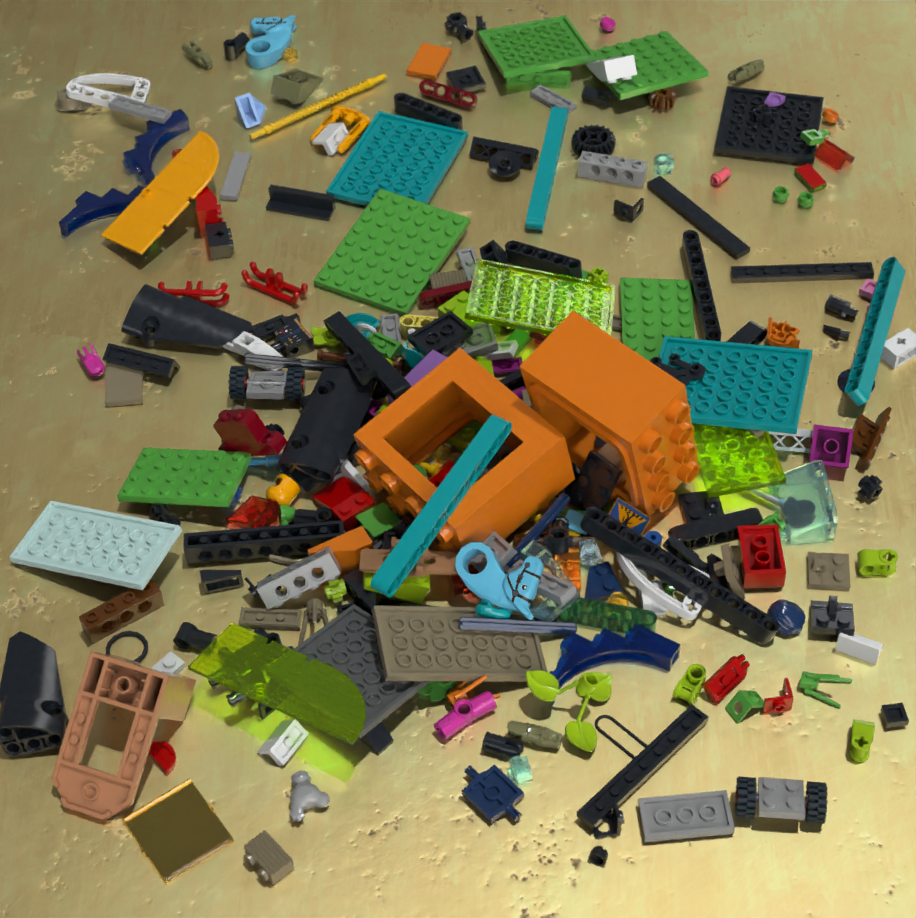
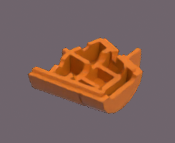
[767,317,800,349]

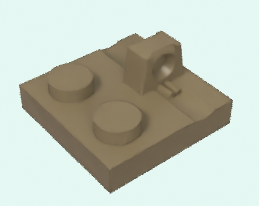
[713,544,745,599]
[807,552,850,591]

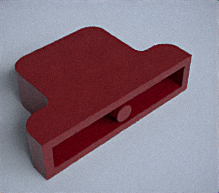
[213,409,287,456]

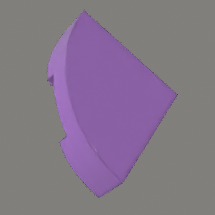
[764,92,786,107]

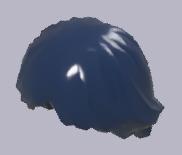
[767,599,806,635]

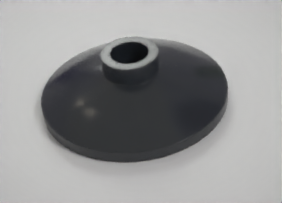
[489,150,522,177]

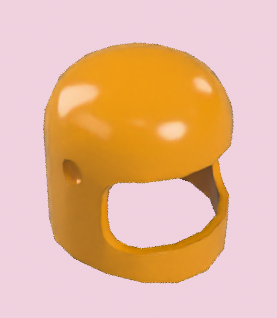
[266,473,300,509]

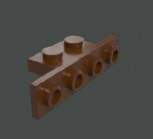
[852,407,892,469]

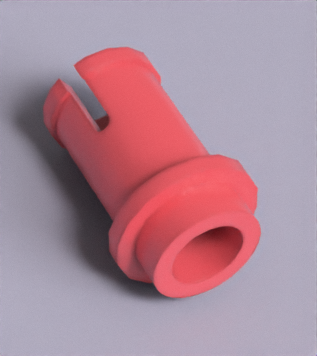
[710,167,731,186]

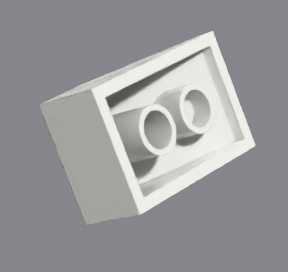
[586,55,637,84]

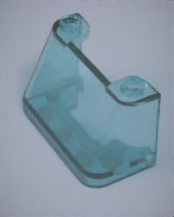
[769,460,837,546]

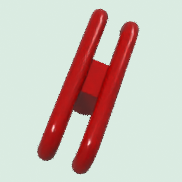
[241,261,308,304]
[158,281,230,307]

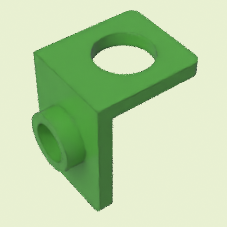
[725,690,764,722]

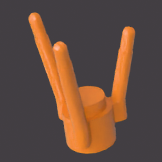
[446,675,500,709]

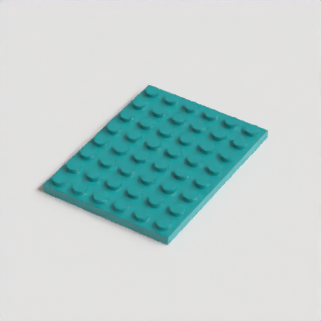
[326,111,468,206]
[659,336,812,434]

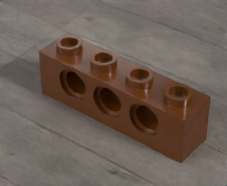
[79,578,165,644]

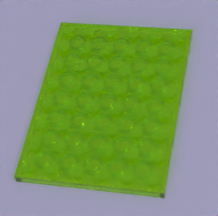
[464,258,616,336]

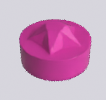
[600,17,616,31]

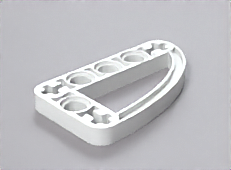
[66,73,150,107]
[616,552,710,620]

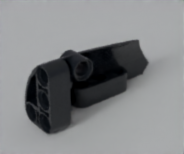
[121,284,254,349]
[0,631,69,756]

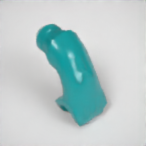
[475,599,512,619]

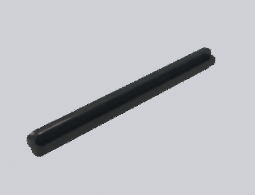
[244,353,352,372]

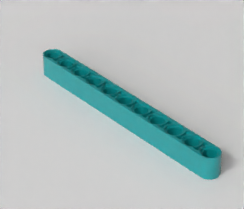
[526,106,568,231]
[845,257,905,406]
[370,414,512,597]

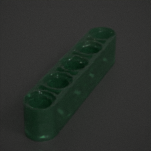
[557,596,657,637]

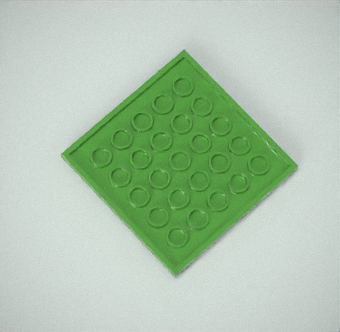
[478,15,595,78]
[592,31,708,100]

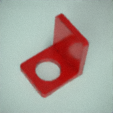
[763,678,794,713]

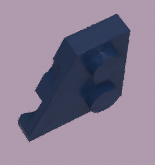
[585,561,623,606]

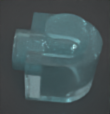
[653,153,674,175]
[579,540,602,567]
[507,755,533,785]

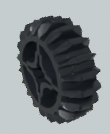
[571,124,616,157]

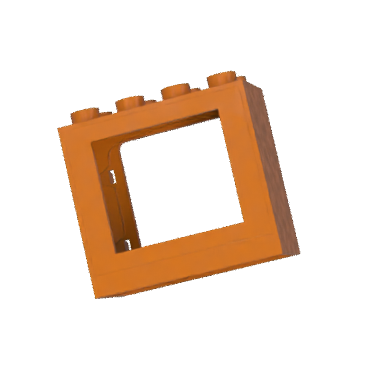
[519,311,700,517]
[353,348,575,569]

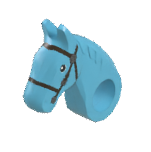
[245,15,297,69]
[455,542,544,620]

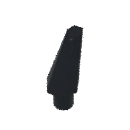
[823,325,850,339]

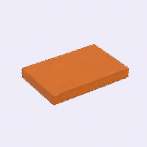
[406,43,452,80]

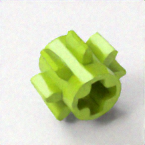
[588,267,609,289]
[323,578,347,603]

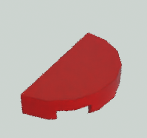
[148,741,176,776]

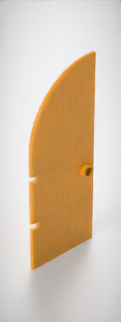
[101,131,219,255]

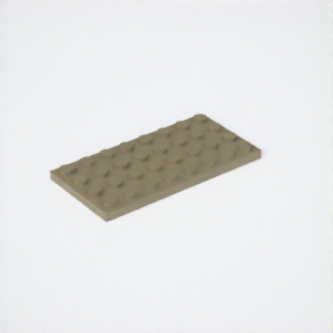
[372,606,548,682]

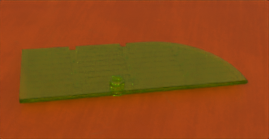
[188,623,366,745]

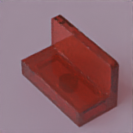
[815,138,855,171]

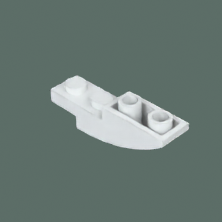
[223,331,283,371]

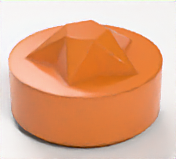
[822,108,839,123]

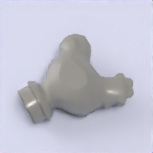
[289,771,330,821]

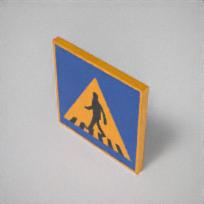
[608,498,651,535]

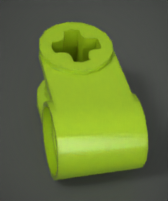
[857,549,898,576]
[673,663,706,705]
[849,719,875,762]

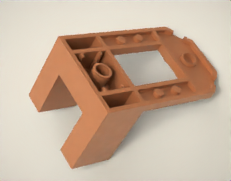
[51,652,196,820]

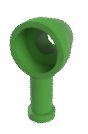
[278,505,296,525]

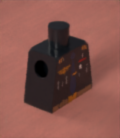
[270,318,315,358]

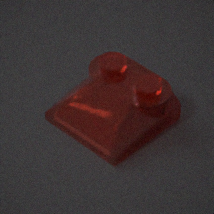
[226,495,280,529]

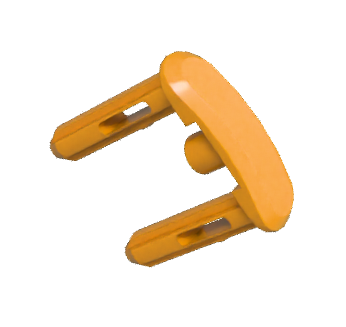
[310,106,370,153]

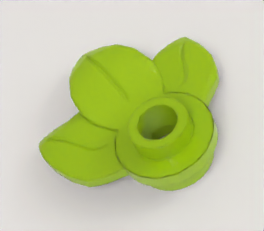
[312,327,339,346]

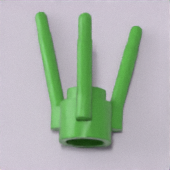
[800,671,852,708]

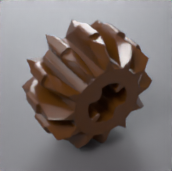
[649,87,676,111]

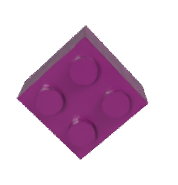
[808,424,854,469]

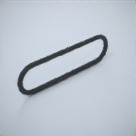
[595,715,648,759]

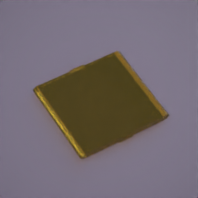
[122,779,234,883]

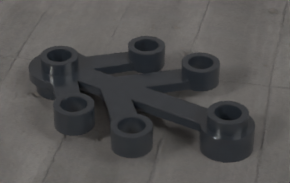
[650,354,705,386]

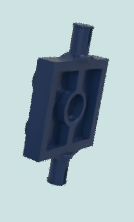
[462,764,524,823]

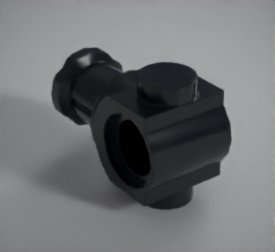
[444,12,474,41]
[544,516,573,555]

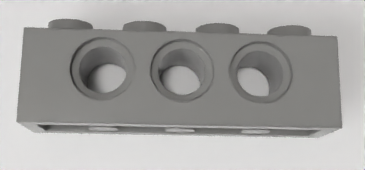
[578,151,648,188]
[257,546,341,609]

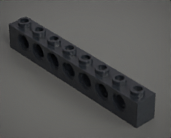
[183,520,345,564]

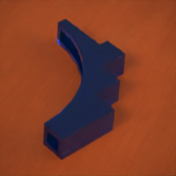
[122,109,190,186]
[59,185,144,237]
[550,624,681,689]

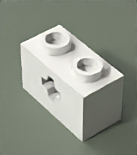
[881,328,916,369]

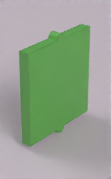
[355,502,400,539]

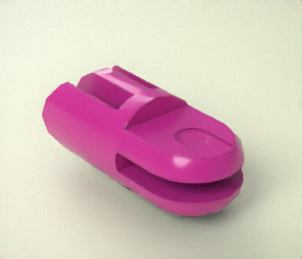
[76,343,105,377]

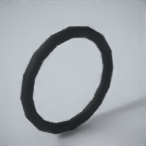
[106,631,148,662]

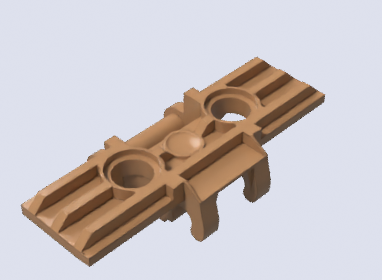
[359,537,459,577]

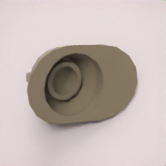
[54,89,92,111]

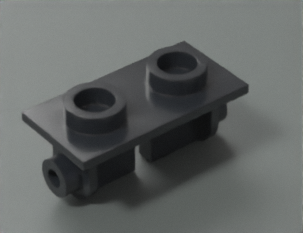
[150,503,181,525]

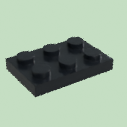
[407,310,473,357]
[568,450,623,511]

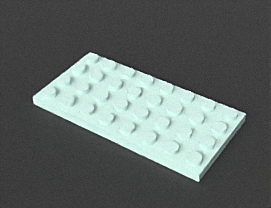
[9,501,182,590]

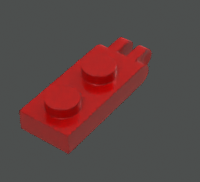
[702,654,750,702]

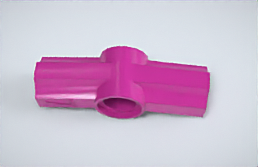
[434,691,497,739]

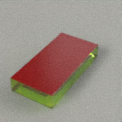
[794,163,827,192]

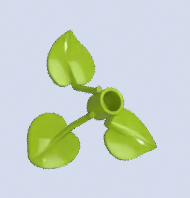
[526,670,613,752]

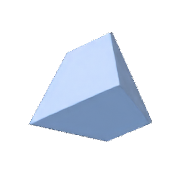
[234,93,266,129]

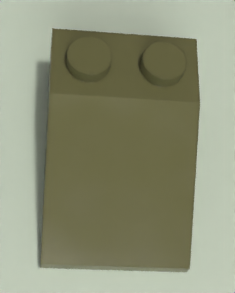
[270,69,323,104]

